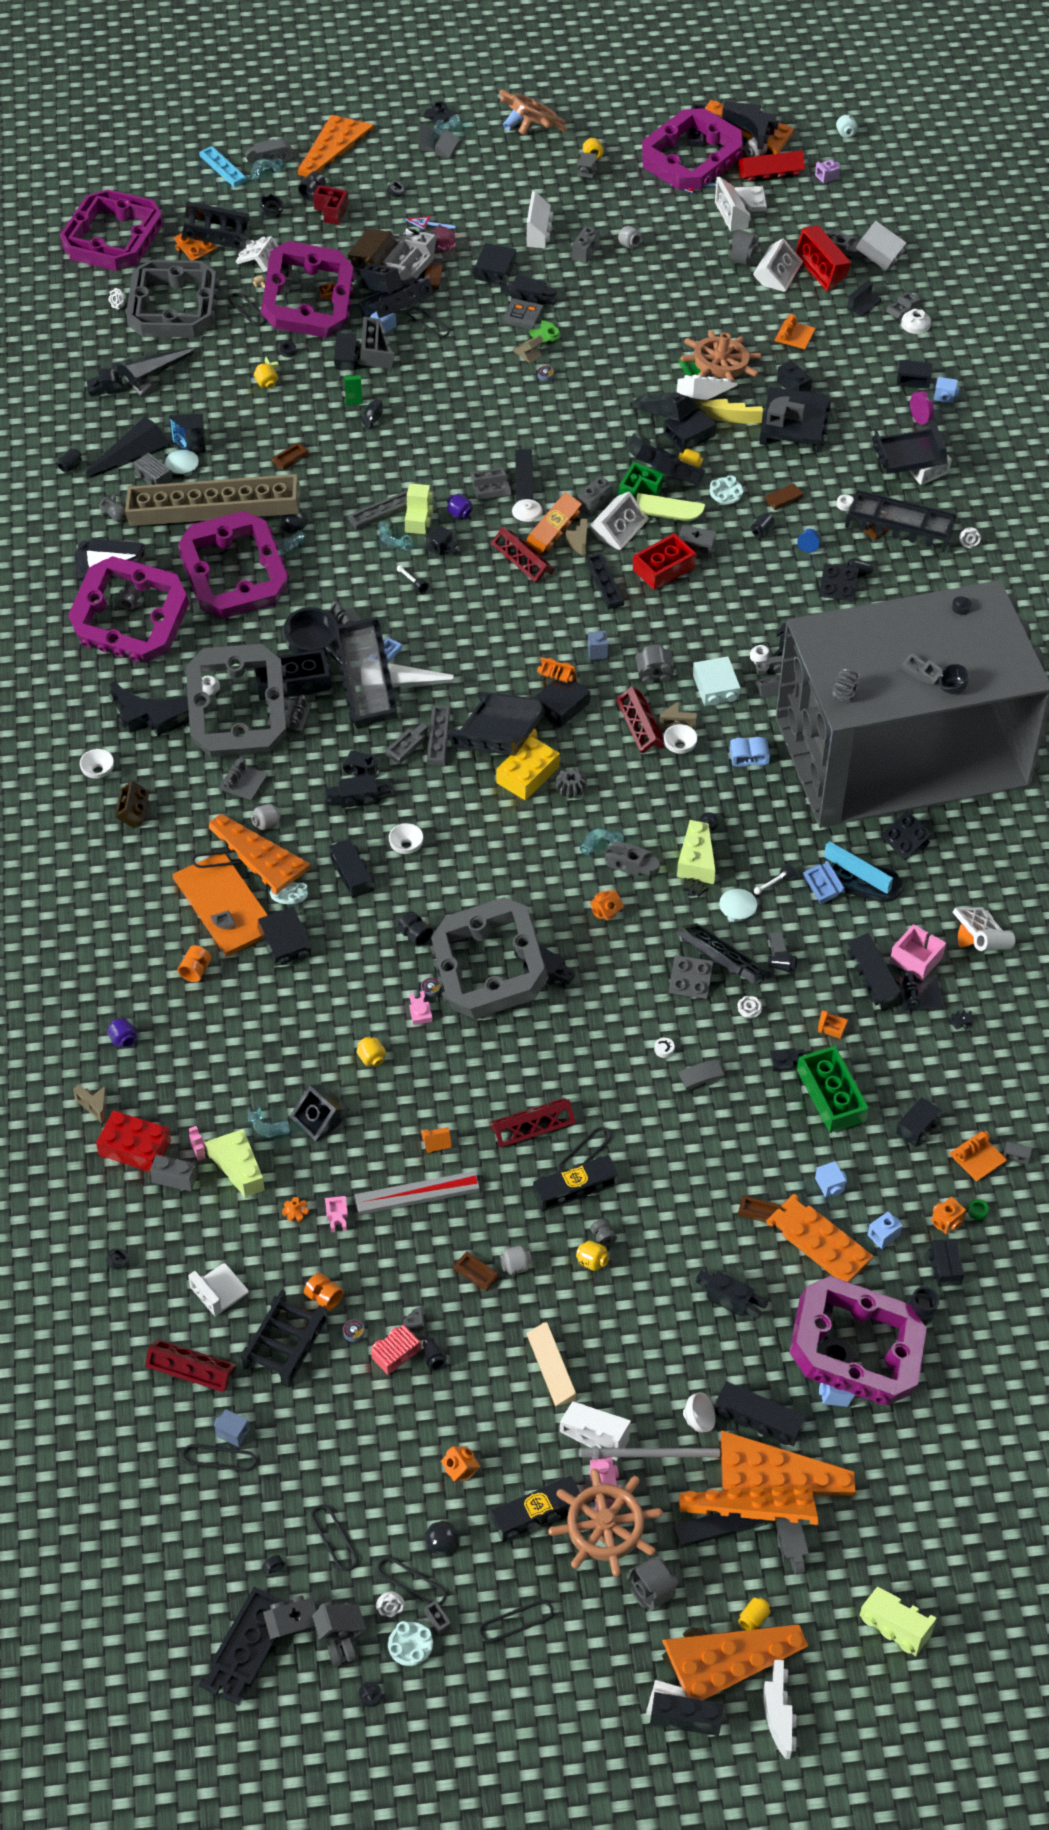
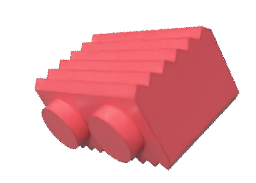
[371,1325,421,1375]

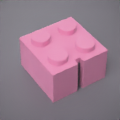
[890,924,946,981]

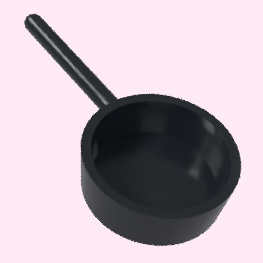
[284,607,362,683]

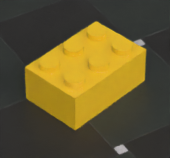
[496,736,560,801]

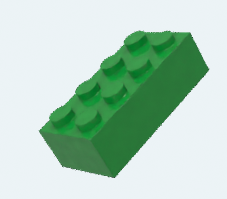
[797,1046,869,1133]

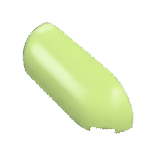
[637,493,705,521]

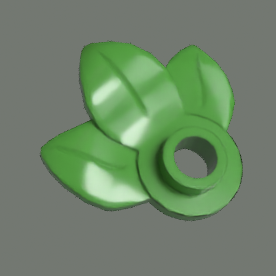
[529,320,561,343]

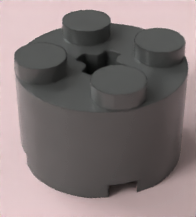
[728,230,759,266]
[635,645,674,685]
[627,1556,678,1611]

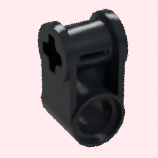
[342,751,380,778]

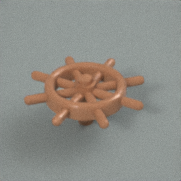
[499,89,567,135]
[680,330,762,382]
[548,1468,663,1577]

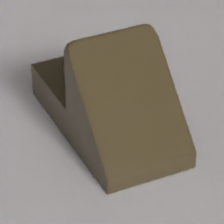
[513,335,543,363]
[566,519,588,556]
[659,702,697,730]
[73,1084,107,1123]

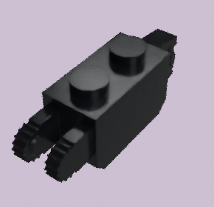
[500,276,556,305]
[325,775,391,808]
[514,945,575,985]
[696,1270,768,1318]

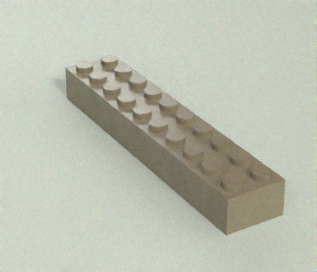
[125,474,301,526]

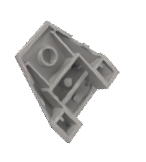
[381,232,437,280]

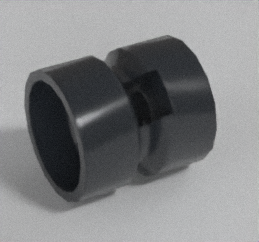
[298,171,326,201]
[397,911,433,947]
[909,1287,940,1326]

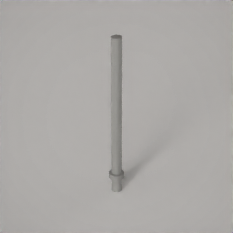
[579,1446,720,1460]

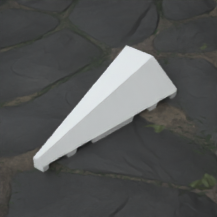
[361,659,455,691]

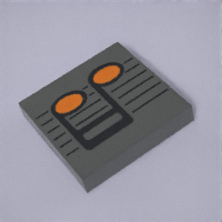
[502,298,543,329]

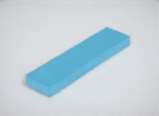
[200,146,247,188]
[824,841,893,894]

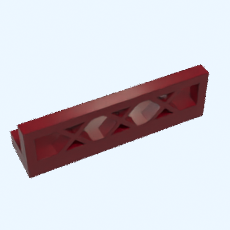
[491,526,555,583]
[616,686,665,753]
[489,1098,576,1147]
[145,1339,237,1392]

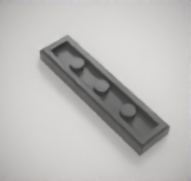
[348,491,408,530]
[427,705,450,766]

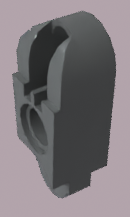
[245,139,293,165]
[824,230,862,257]
[605,841,660,876]
[777,1517,809,1575]

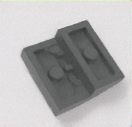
[470,467,511,500]

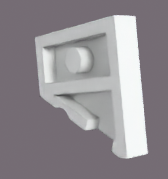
[734,186,767,212]

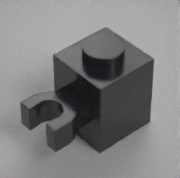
[426,525,458,556]

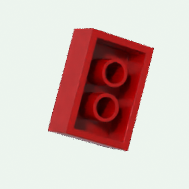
[633,533,696,590]
[96,1110,171,1172]

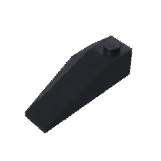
[629,392,701,421]
[74,539,145,581]

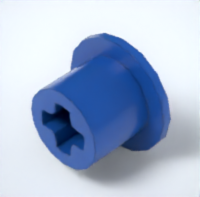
[797,529,820,552]

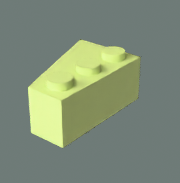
[677,820,715,884]
[205,1129,265,1197]
[860,1587,937,1656]

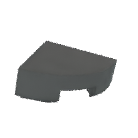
[211,910,236,930]
[403,1307,424,1330]

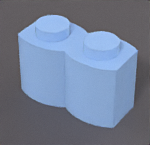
[729,737,770,767]

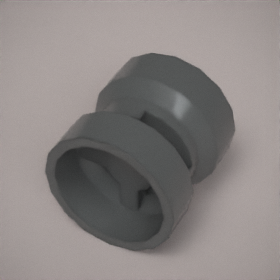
[590,1219,617,1247]
[327,1638,356,1667]

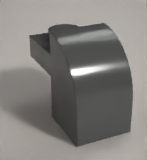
[577,152,597,179]
[766,397,805,427]

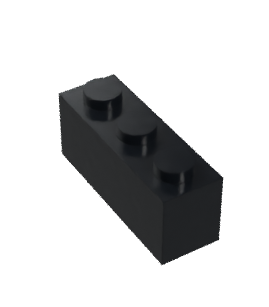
[329,839,375,898]
[650,1692,724,1736]

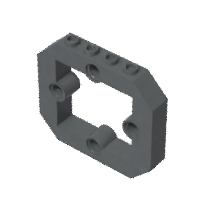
[126,260,220,338]
[186,644,290,757]
[430,897,549,1019]

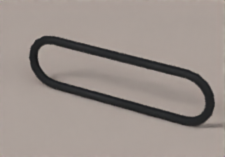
[229,292,266,326]
[406,306,450,337]
[192,850,244,868]
[558,1127,612,1170]
[182,1444,257,1471]
[311,1505,358,1571]
[377,1557,447,1606]
[479,1600,554,1642]

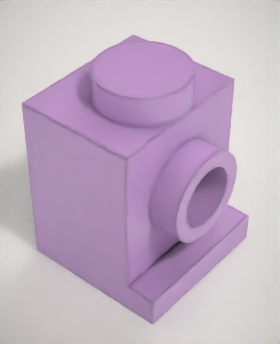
[815,159,840,184]

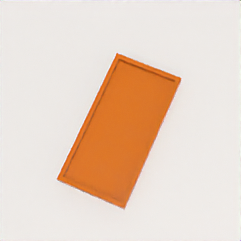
[172,854,268,957]

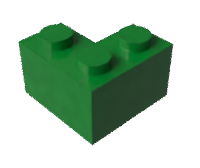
[618,462,664,500]

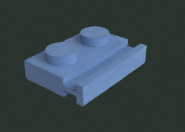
[803,861,845,905]

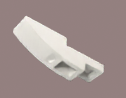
[763,1660,796,1759]

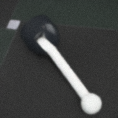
[397,565,429,594]
[754,864,796,895]

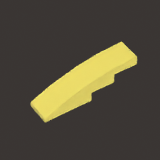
[696,399,763,424]

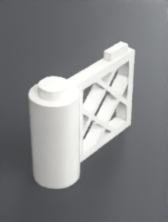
[953,907,1015,951]

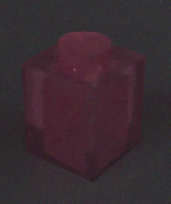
[430,224,456,252]

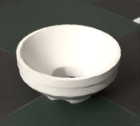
[901,309,931,334]
[664,724,697,754]
[80,749,114,779]
[389,823,423,854]
[683,1392,716,1433]

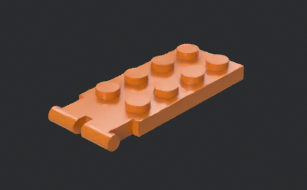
[766,1194,873,1283]

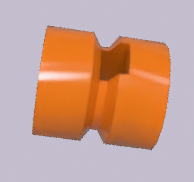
[177,945,212,982]
[304,1272,344,1311]

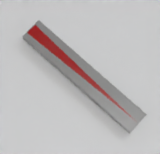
[354,1171,480,1215]

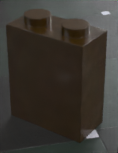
[347,229,397,267]

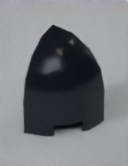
[362,399,383,429]

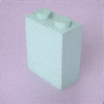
[693,657,740,706]

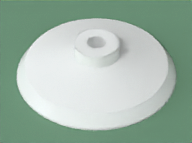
[512,499,543,522]

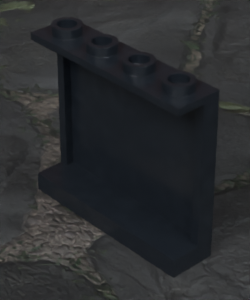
[759,387,831,453]
[872,418,948,474]
[448,691,545,756]

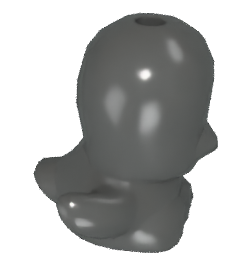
[99,495,126,522]
[118,582,142,611]

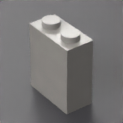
[855,221,906,270]

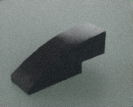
[515,449,533,500]

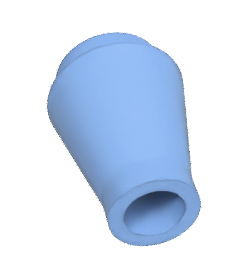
[503,110,524,130]

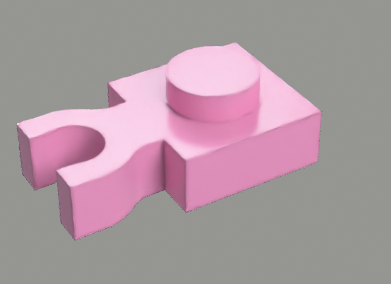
[409,991,432,1025]
[189,1126,206,1161]
[325,1196,348,1232]

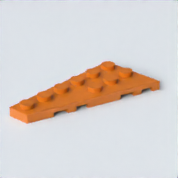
[705,100,794,154]
[298,115,374,177]
[209,814,311,895]
[721,1430,855,1496]
[679,1485,818,1525]
[662,1625,808,1700]

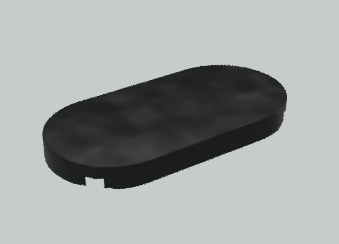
[830,863,903,902]

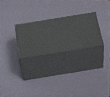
[769,932,786,956]
[1003,1142,1032,1165]
[424,1601,451,1636]

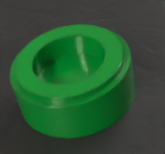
[968,1199,989,1221]

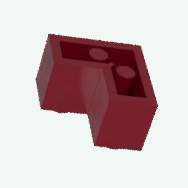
[313,185,349,225]

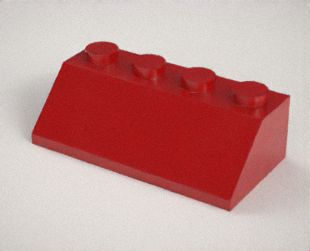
[736,150,805,181]
[795,225,851,291]

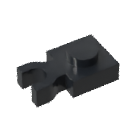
[770,1049,804,1072]

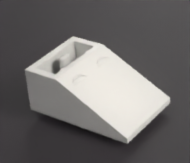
[677,375,737,400]

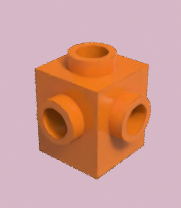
[590,890,624,920]
[931,1196,966,1234]
[441,1446,481,1482]

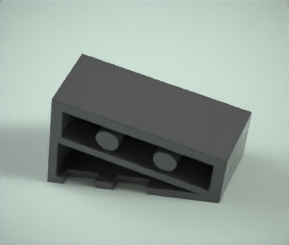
[359,317,394,369]

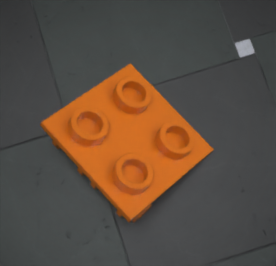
[173,224,217,261]
[774,314,816,349]
[537,657,577,683]
[949,1131,1007,1182]

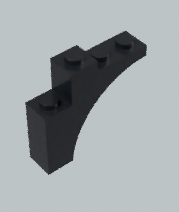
[722,101,779,150]
[627,433,705,486]
[108,681,189,736]

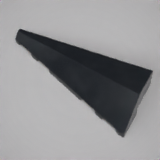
[112,347,195,385]
[86,417,170,478]

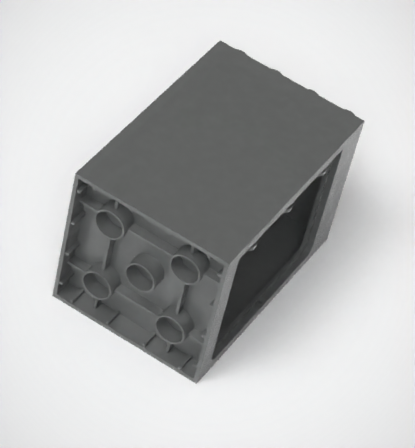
[775,580,1049,828]

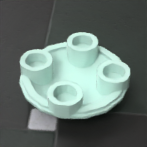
[165,450,199,476]
[709,475,743,504]
[270,882,308,904]
[719,889,757,922]
[388,1621,433,1666]

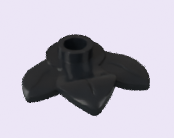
[424,101,454,125]

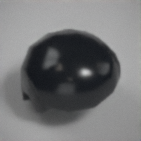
[259,193,284,217]
[280,509,308,533]
[939,664,969,694]
[424,1521,460,1557]

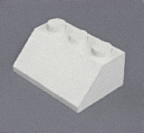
[715,177,751,231]
[527,191,553,248]
[753,238,803,292]
[589,492,649,550]

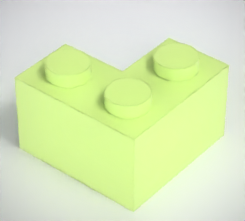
[405,483,433,534]

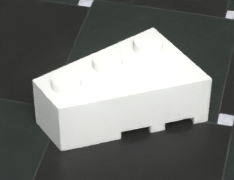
[560,1401,631,1461]

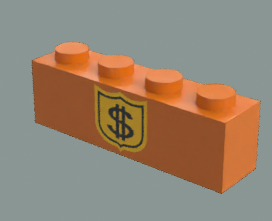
[525,492,582,555]

